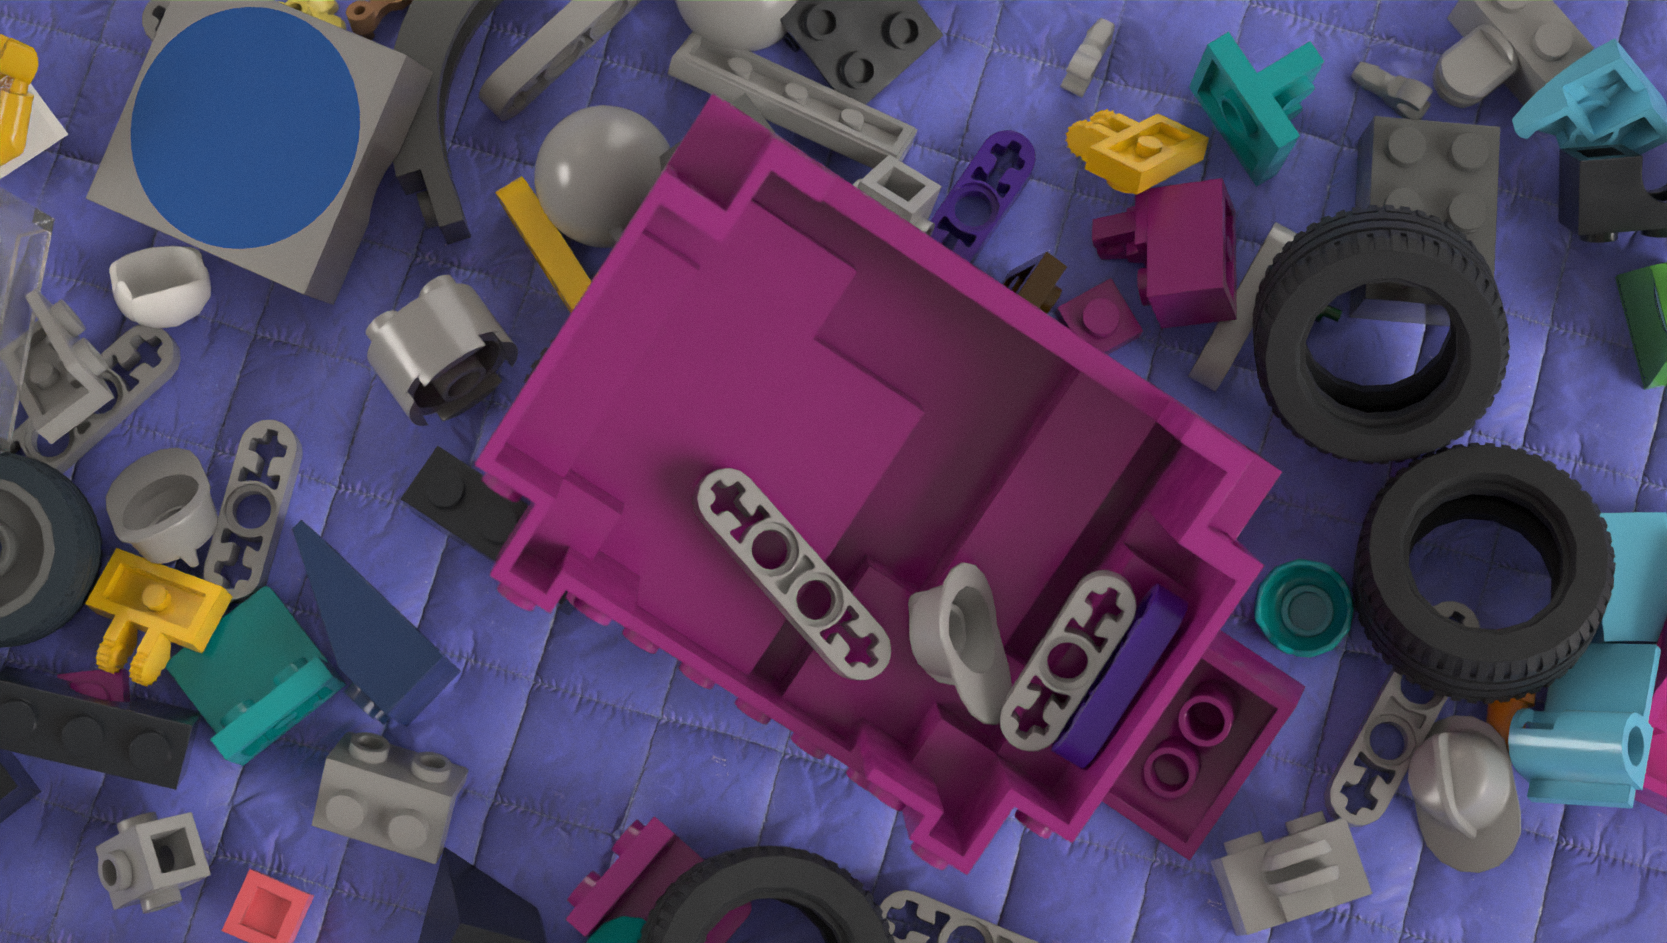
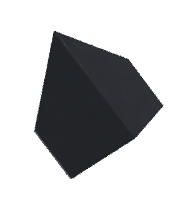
[418,847,548,943]

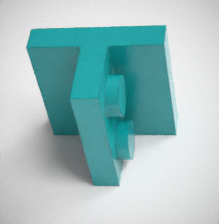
[1189,32,1325,187]

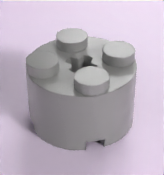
[366,275,518,426]

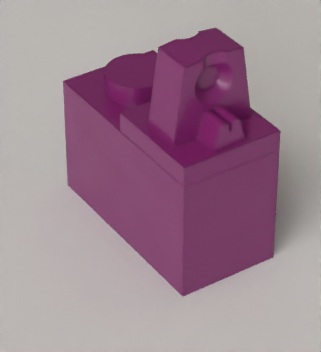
[1092,178,1237,329]

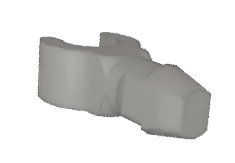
[1060,18,1115,97]
[1351,62,1433,120]

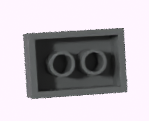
[1349,116,1500,326]

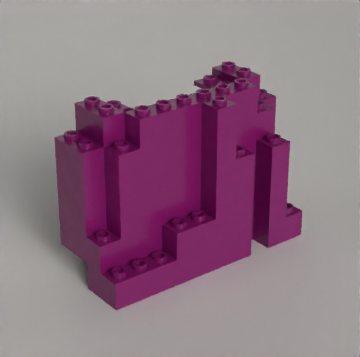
[474,92,1282,875]

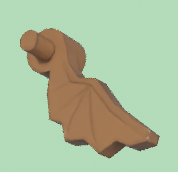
[346,0,413,40]

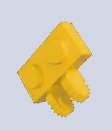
[1065,109,1209,195]
[85,548,233,687]

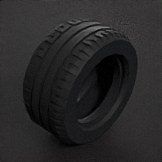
[1252,204,1510,464]
[1352,442,1616,704]
[637,846,895,943]

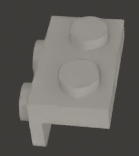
[0,288,114,444]
[311,732,468,864]

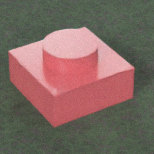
[222,869,314,943]

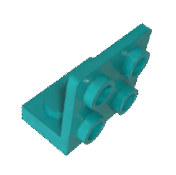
[166,586,347,766]

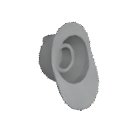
[106,447,218,568]
[908,563,1012,725]
[1408,715,1521,873]

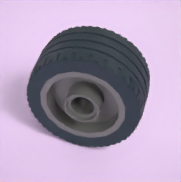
[0,452,103,647]

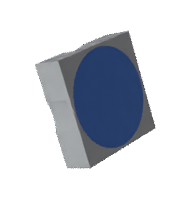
[86,0,433,305]

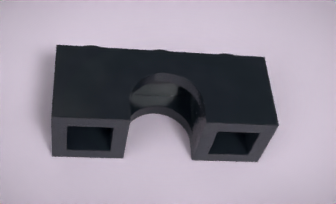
[1558,144,1667,243]
[401,446,575,615]
[0,666,201,790]

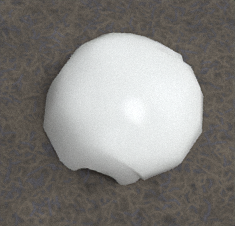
[109,246,211,329]

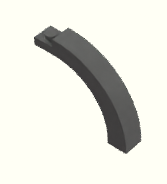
[393,0,504,244]

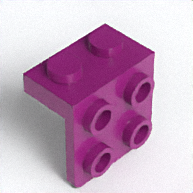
[565,816,752,943]

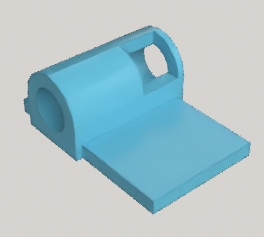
[1508,643,1661,808]

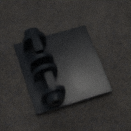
[780,0,943,105]

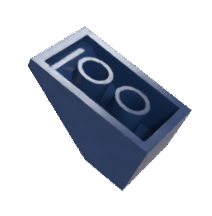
[292,519,461,727]

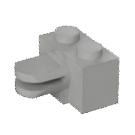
[1432,0,1594,108]
[1211,811,1373,936]

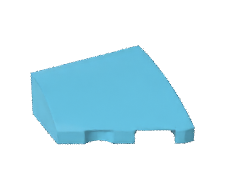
[1512,38,1667,155]
[1591,512,1667,644]

